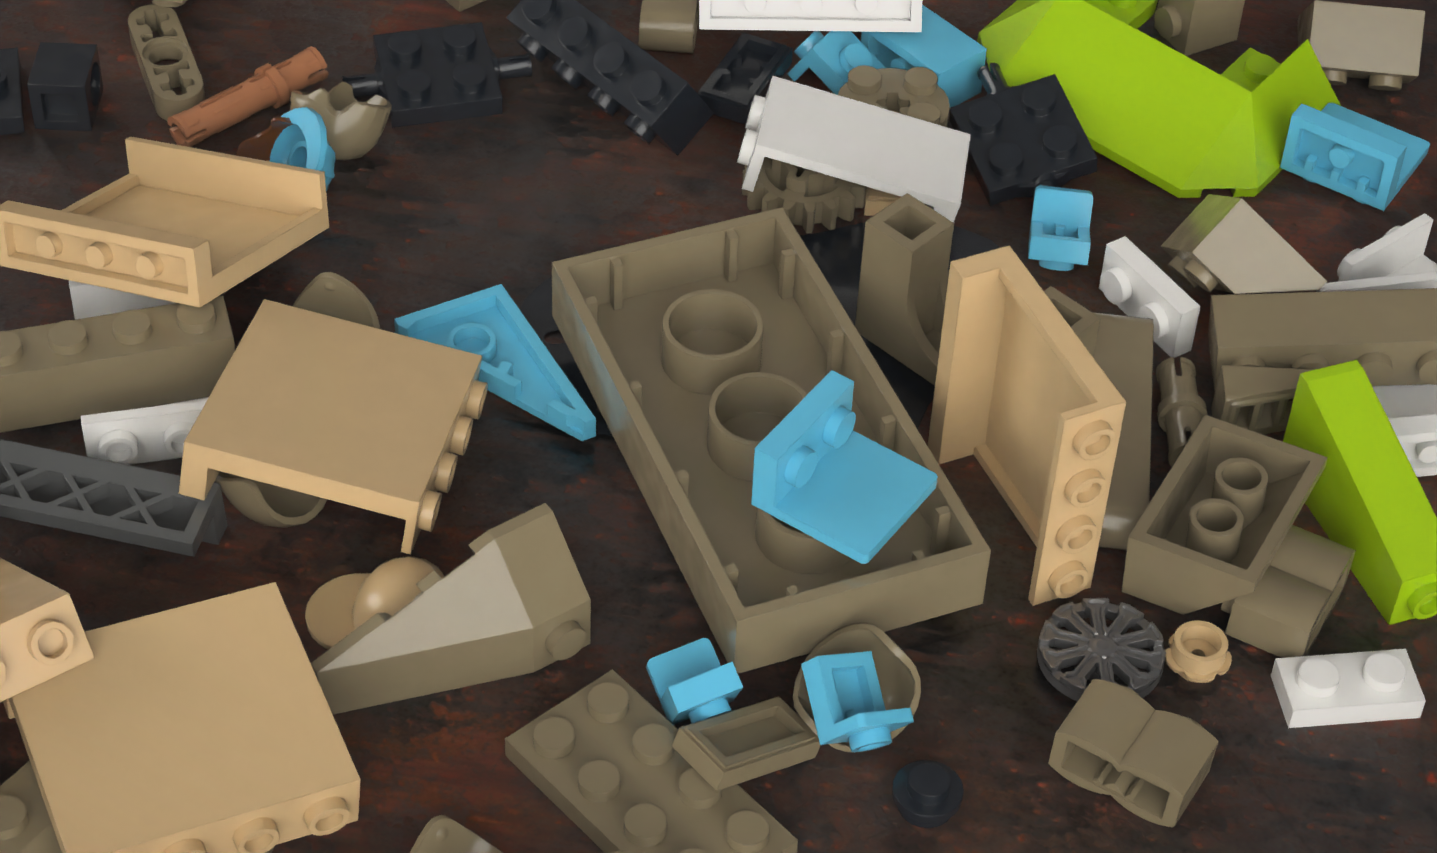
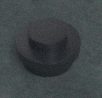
[892,760,964,828]

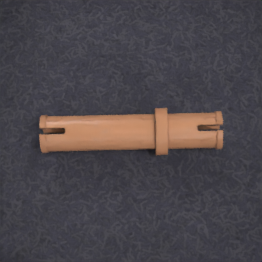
[167,46,329,147]

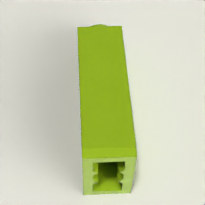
[1283,360,1437,625]

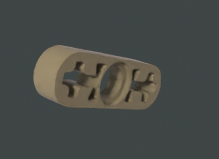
[128,4,206,121]

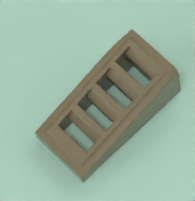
[1211,365,1315,434]

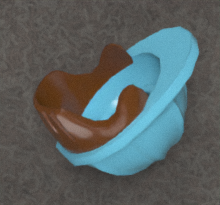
[236,107,336,191]

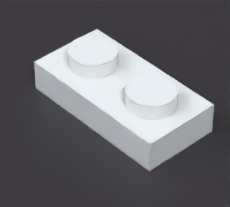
[1099,236,1201,358]
[1271,649,1426,728]

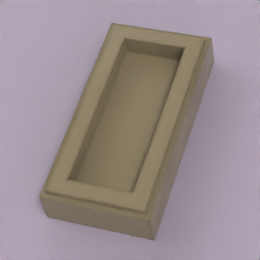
[672,696,821,791]

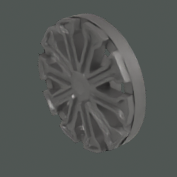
[1037,598,1166,701]

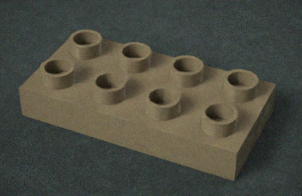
[552,207,991,674]

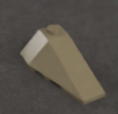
[311,503,591,714]

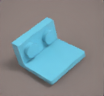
[1280,103,1430,211]
[751,370,938,564]

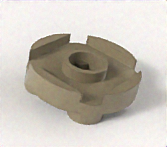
[838,65,950,127]

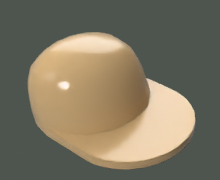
[305,556,445,650]

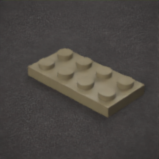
[505,669,798,853]

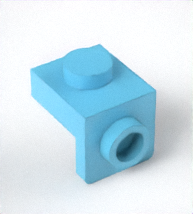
[787,31,886,95]
[1028,185,1093,271]
[646,638,743,725]
[801,651,914,752]

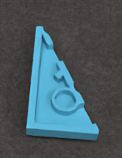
[394,284,596,441]

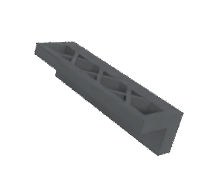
[0,439,228,557]

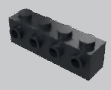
[506,0,714,156]

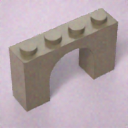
[855,193,1101,385]

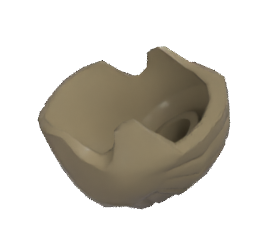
[289,82,392,161]

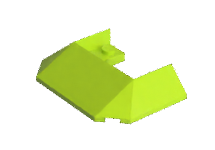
[977,0,1341,198]

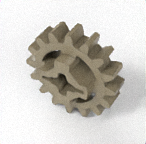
[742,157,867,233]

